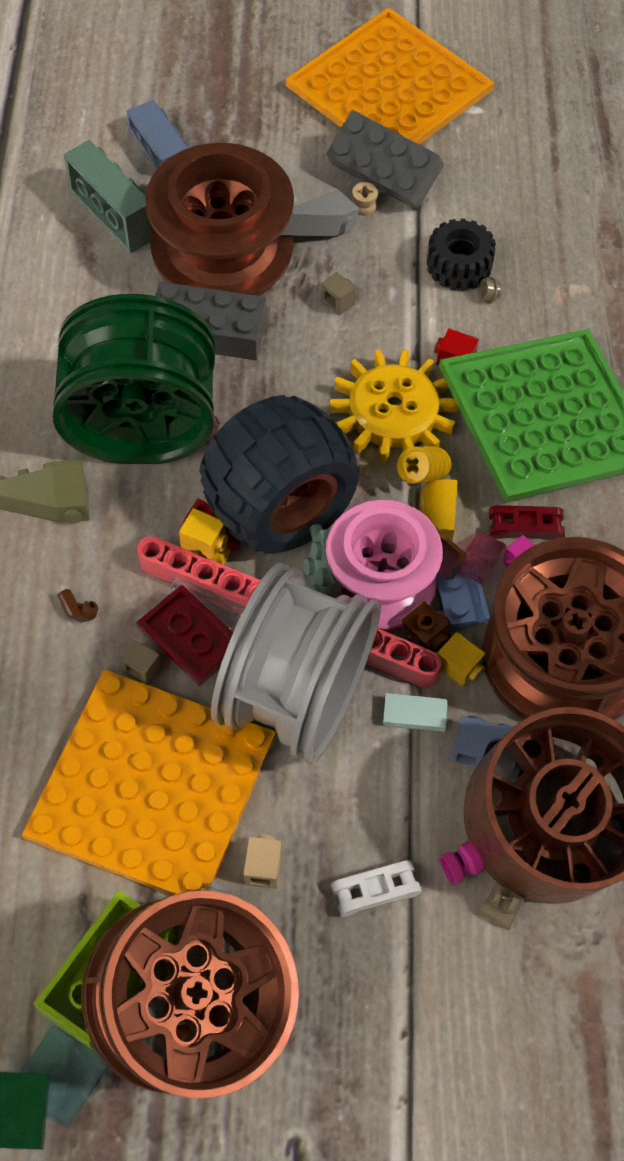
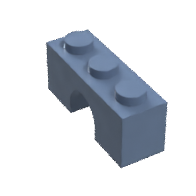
[450,715,554,785]

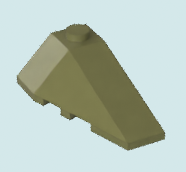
[0,460,89,524]

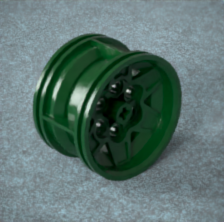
[52,294,215,464]

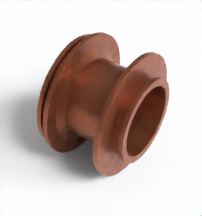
[145,142,294,296]

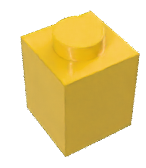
[437,632,486,687]

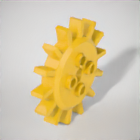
[329,349,458,464]

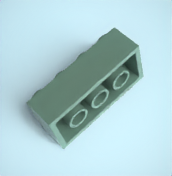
[64,140,153,253]

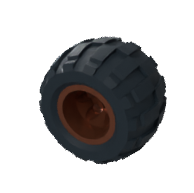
[199,395,360,554]

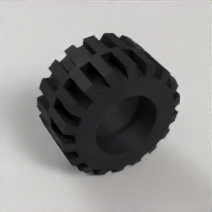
[427,218,496,291]

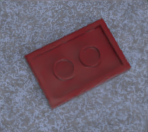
[136,584,233,687]

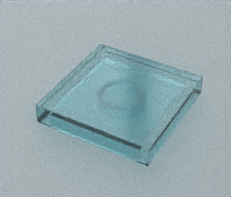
[19,1025,109,1127]

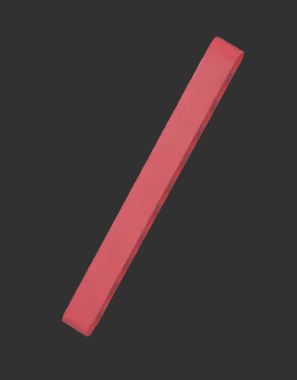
[137,536,441,688]

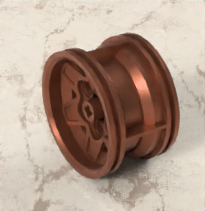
[482,537,624,720]
[81,890,299,1098]

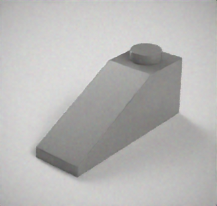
[281,190,360,236]

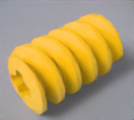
[397,446,452,484]

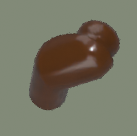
[57,589,99,622]

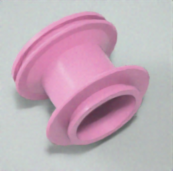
[326,499,443,632]

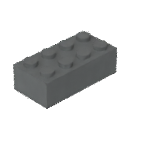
[326,110,444,210]
[155,281,267,361]

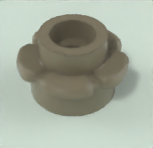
[479,277,501,303]

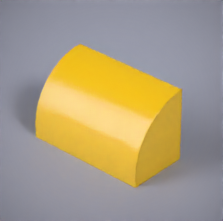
[419,479,457,541]

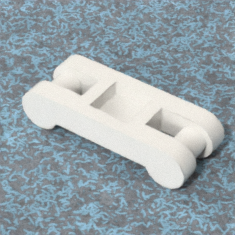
[331,860,422,917]

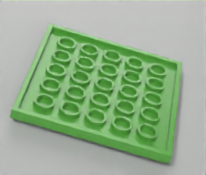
[439,329,624,502]

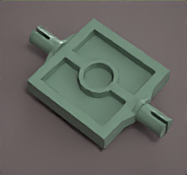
[303,524,343,598]

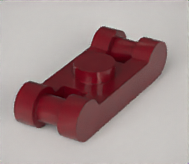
[489,505,565,540]

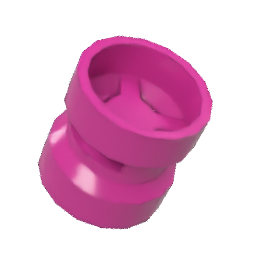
[439,841,484,885]

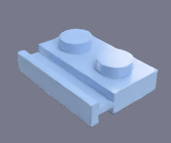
[436,566,490,630]

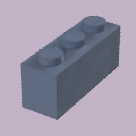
[126,100,190,169]

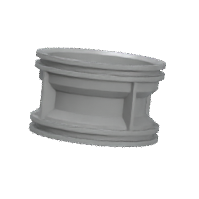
[211,562,381,765]

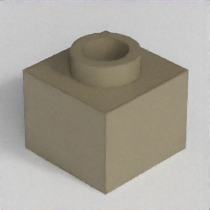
[321,272,356,316]
[119,640,162,685]

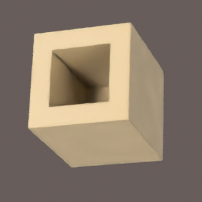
[244,834,282,889]

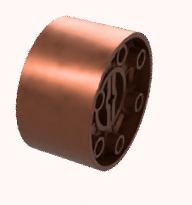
[463,707,624,904]

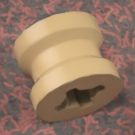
[352,182,378,216]

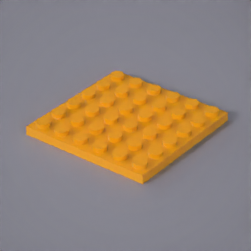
[286,7,495,145]
[22,669,276,896]

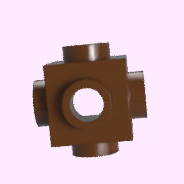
[402,601,452,652]

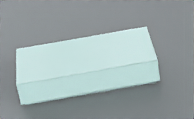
[383,693,448,732]

